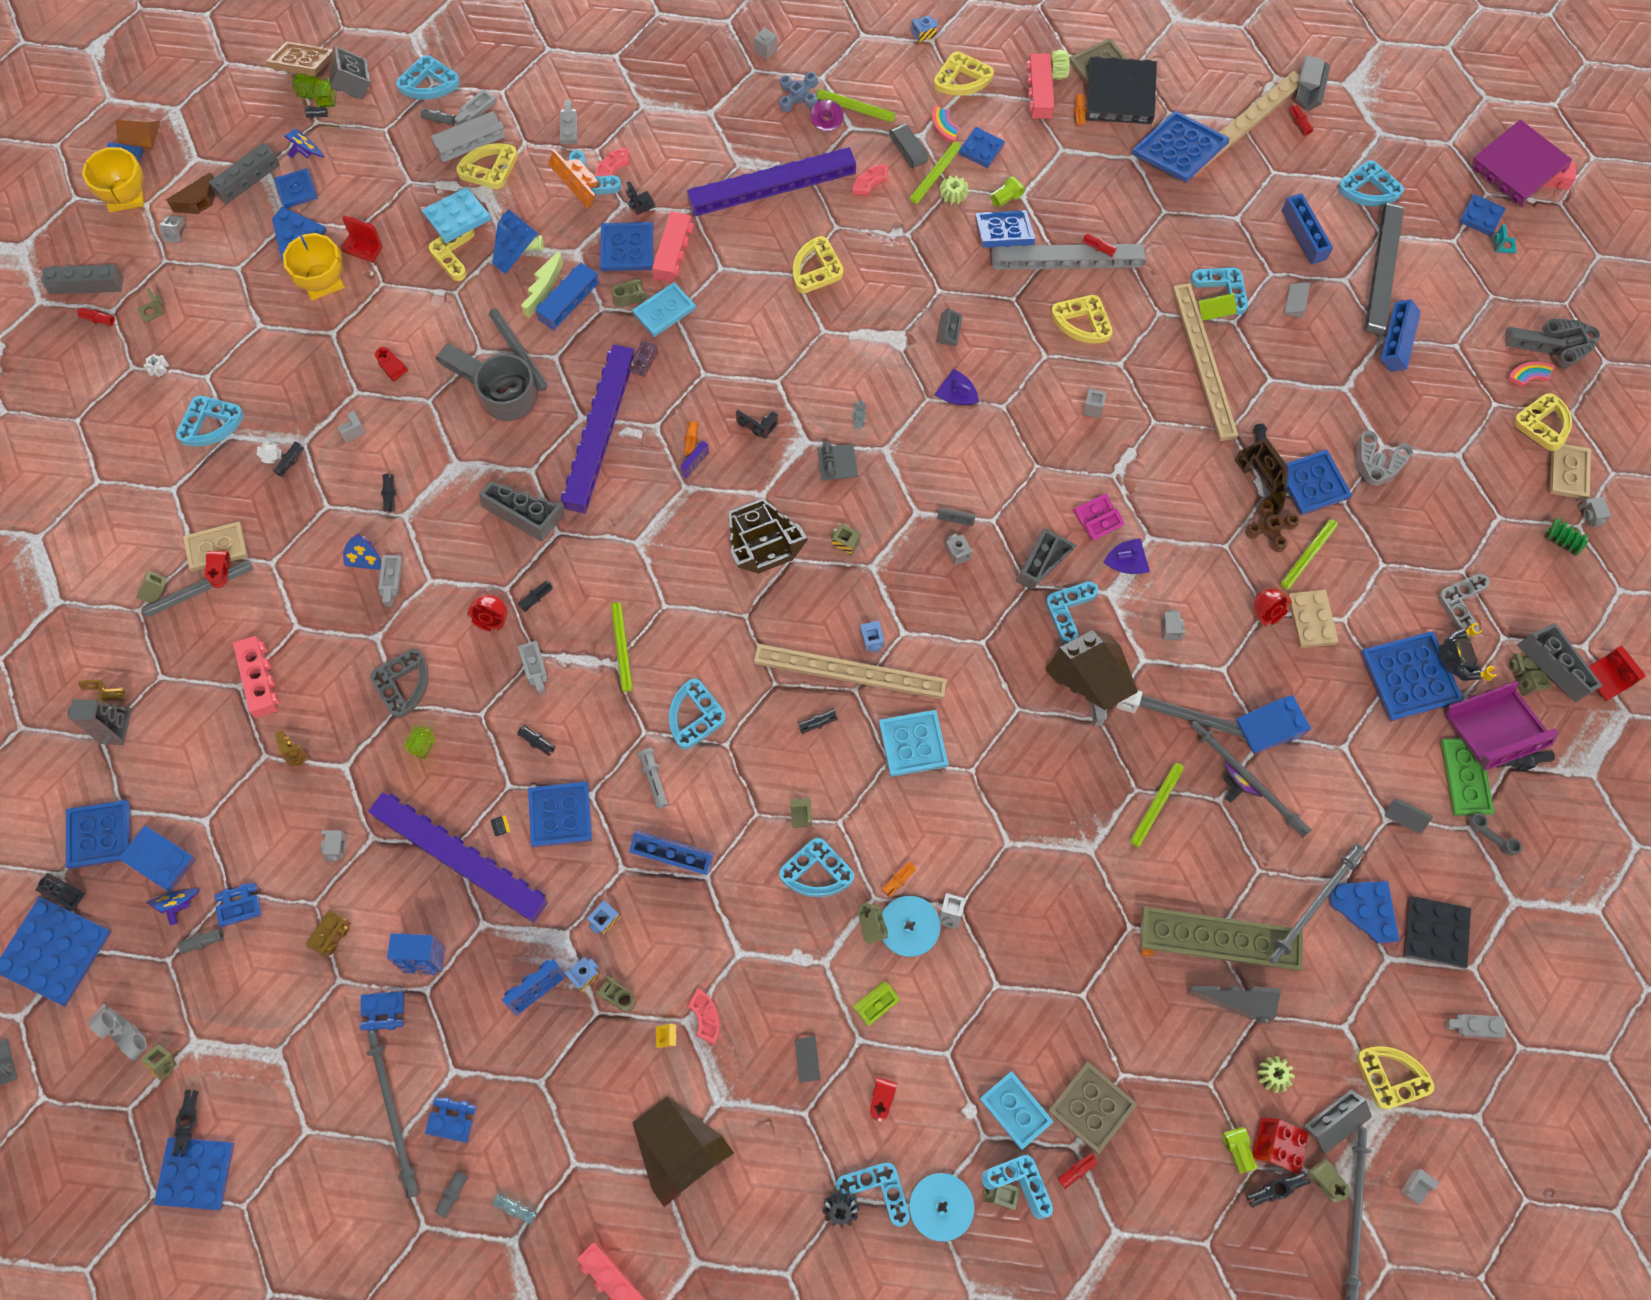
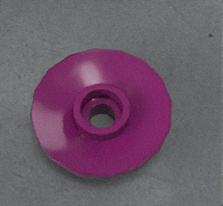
[811,100,844,132]

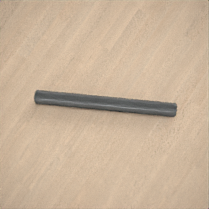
[489,308,548,391]
[142,560,253,617]
[1139,695,1245,738]

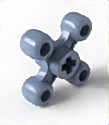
[779,72,819,113]

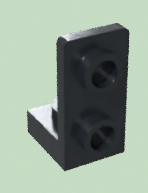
[625,181,655,215]
[736,410,778,439]
[35,873,85,911]

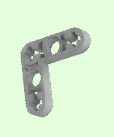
[1438,574,1490,638]

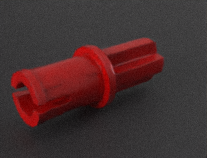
[1289,105,1314,136]
[1082,233,1117,258]
[77,307,115,326]
[1057,1154,1097,1190]

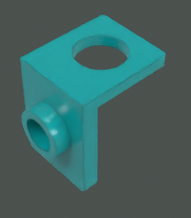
[1493,224,1517,254]

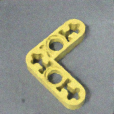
[429,229,475,281]

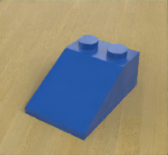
[1236,695,1311,754]
[118,825,196,893]

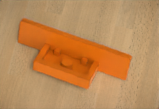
[548,150,598,208]

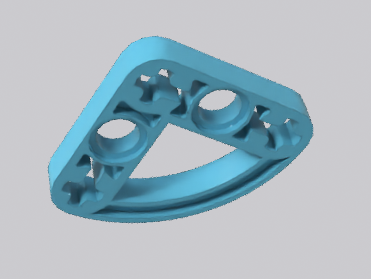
[396,55,460,100]
[1338,161,1404,206]
[176,396,244,446]
[669,679,726,750]
[779,838,854,897]

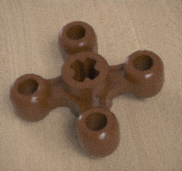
[1245,500,1300,552]

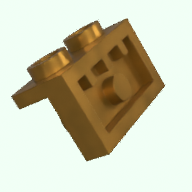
[274,730,309,767]
[305,910,351,959]

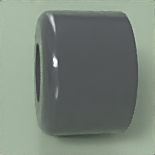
[474,354,537,421]

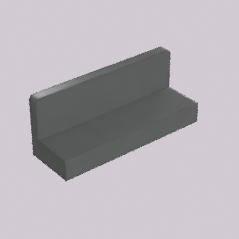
[1296,62,1330,111]
[1506,327,1566,355]
[1304,1089,1372,1154]

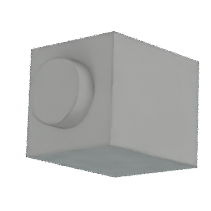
[754,28,777,60]

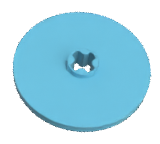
[882,896,940,957]
[909,1173,974,1242]

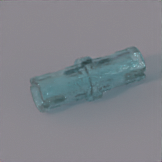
[852,401,867,429]
[492,1193,537,1225]

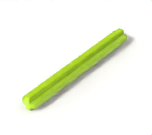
[817,89,895,123]
[910,142,961,205]
[1280,519,1338,590]
[611,602,632,692]
[1130,763,1184,848]

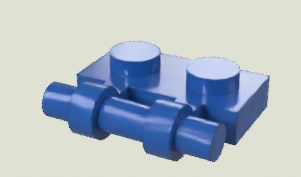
[214,883,262,928]
[360,991,404,1032]
[425,1097,477,1143]

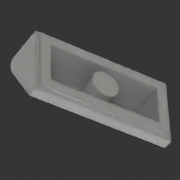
[1299,55,1325,91]
[1284,282,1310,318]

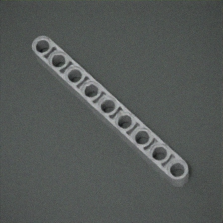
[991,244,1146,270]

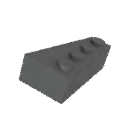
[479,481,564,542]
[1517,623,1603,702]
[68,699,132,745]

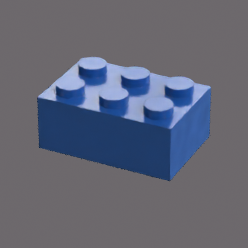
[387,933,445,975]

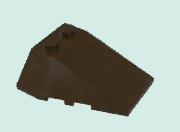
[1234,437,1289,516]
[729,498,808,574]
[1045,630,1138,710]
[632,1096,734,1208]

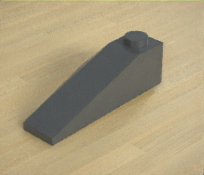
[1187,986,1281,1024]

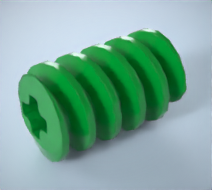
[1545,518,1590,556]

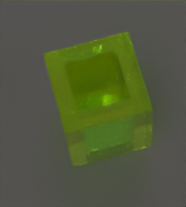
[292,73,321,100]
[314,79,337,107]
[403,726,436,760]

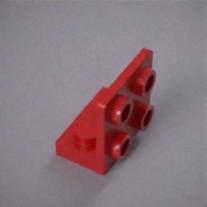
[341,215,383,263]
[1588,645,1646,701]
[1252,1117,1308,1174]

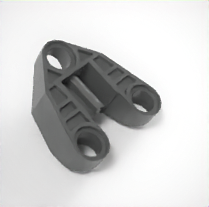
[1542,319,1600,370]

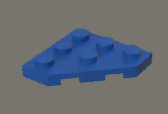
[272,206,327,263]
[492,209,538,274]
[1328,881,1399,944]

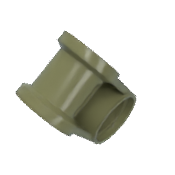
[612,279,647,307]
[857,903,888,944]
[595,976,636,1012]
[1308,1158,1350,1202]

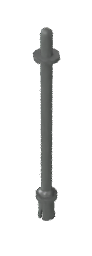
[1191,721,1312,838]
[1269,844,1365,964]
[367,1030,420,1199]
[1344,1127,1372,1300]

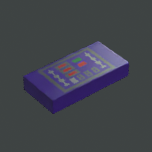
[680,441,709,479]

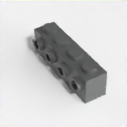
[209,142,280,205]
[41,264,123,294]

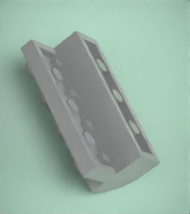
[430,111,505,162]

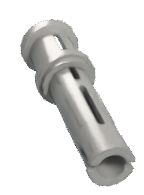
[637,748,669,809]

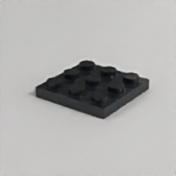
[1403,896,1471,969]

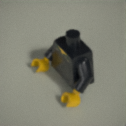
[1438,623,1497,681]

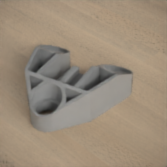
[1356,430,1413,486]
[88,1004,146,1061]

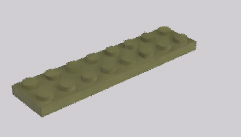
[1140,907,1303,971]

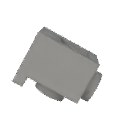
[1578,497,1611,528]
[945,534,973,566]
[1161,610,1186,640]
[321,830,347,862]

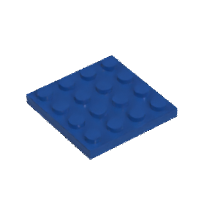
[1132,111,1229,183]
[1360,631,1464,722]
[0,896,112,1007]

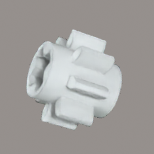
[143,354,169,377]
[257,442,281,463]

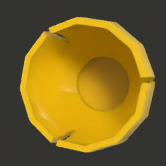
[82,147,144,212]
[283,233,345,301]

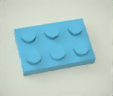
[632,282,696,337]
[979,1071,1054,1150]

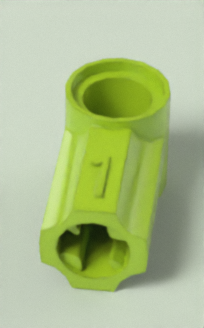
[990,176,1026,208]
[1222,1127,1257,1174]

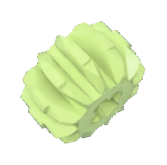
[1051,50,1070,80]
[940,175,969,205]
[1257,1056,1295,1093]

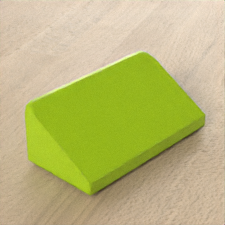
[1199,293,1237,321]
[853,981,900,1027]

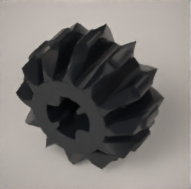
[822,1189,859,1229]

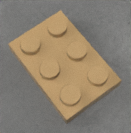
[1550,444,1591,500]
[183,522,248,572]
[1288,590,1339,648]

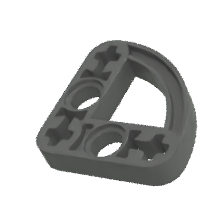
[370,649,429,718]

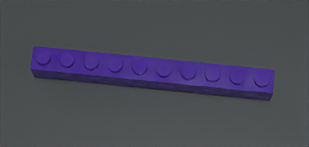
[687,147,856,217]
[561,344,635,514]
[368,792,548,923]

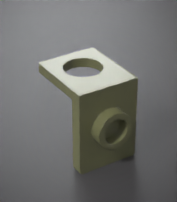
[138,288,165,323]

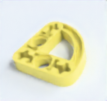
[934,52,994,96]
[456,143,518,189]
[793,236,843,293]
[1051,295,1113,343]
[1514,394,1572,451]
[1356,1047,1434,1110]

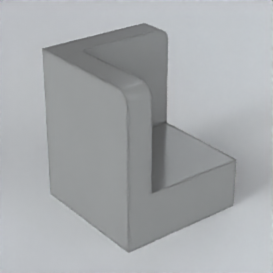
[1083,389,1107,418]
[338,411,366,443]
[1401,1169,1439,1205]

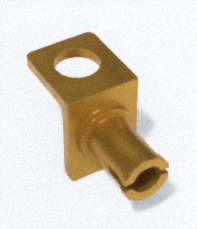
[78,679,126,702]

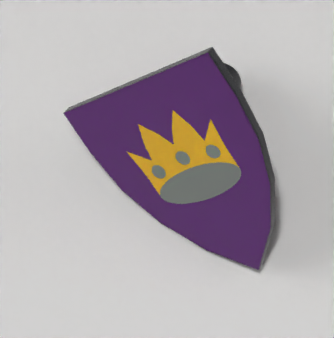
[1224,761,1262,803]

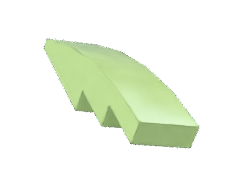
[521,251,563,318]

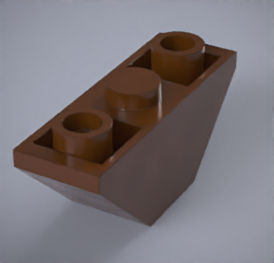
[166,172,215,214]

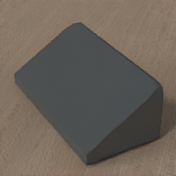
[936,308,962,346]
[937,507,976,526]
[1385,798,1433,834]
[795,1036,820,1083]

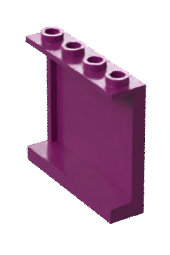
[1472,119,1572,207]
[1445,681,1559,771]

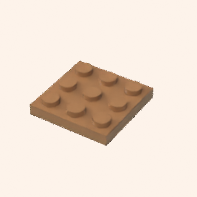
[266,42,333,76]

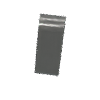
[889,123,928,169]
[435,344,482,384]

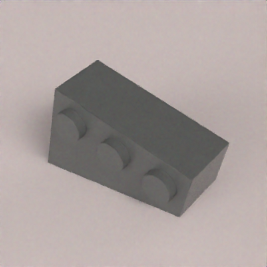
[1016,528,1077,590]

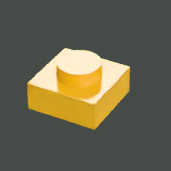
[656,1024,676,1048]

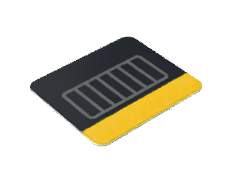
[491,815,510,837]

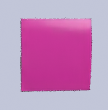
[1073,493,1125,541]

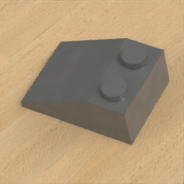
[329,46,371,100]

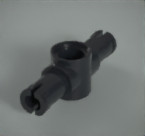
[1497,750,1555,771]
[172,1090,199,1157]
[1246,1171,1311,1208]

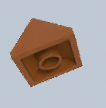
[115,117,160,149]

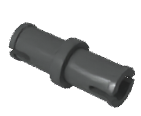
[421,108,456,126]
[178,928,224,954]
[434,1171,468,1219]

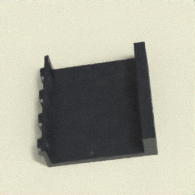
[1085,56,1157,125]

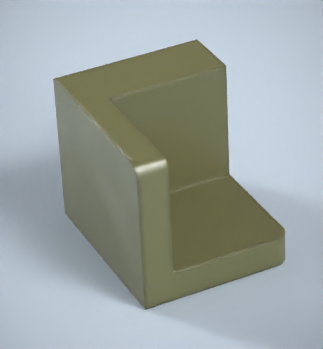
[136,571,166,603]
[790,798,812,828]

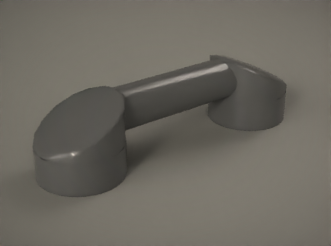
[1470,813,1522,856]

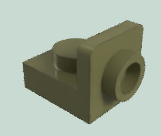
[1509,653,1539,677]
[1516,670,1553,696]
[983,1180,1020,1210]

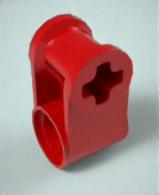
[375,347,408,382]
[204,551,230,588]
[870,1077,898,1122]

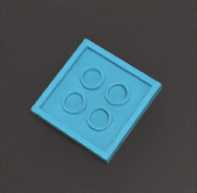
[422,187,491,243]
[879,710,949,777]

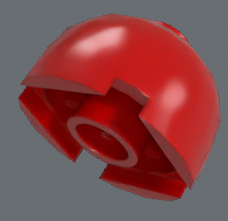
[1252,588,1292,627]
[467,594,508,631]

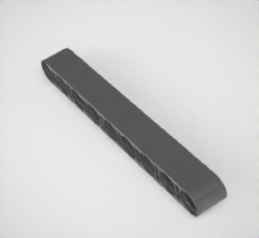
[1364,203,1404,335]

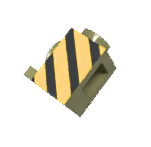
[831,524,861,556]
[141,1044,177,1081]

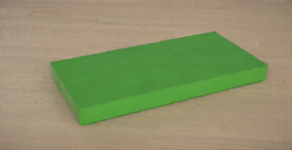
[1440,739,1495,816]

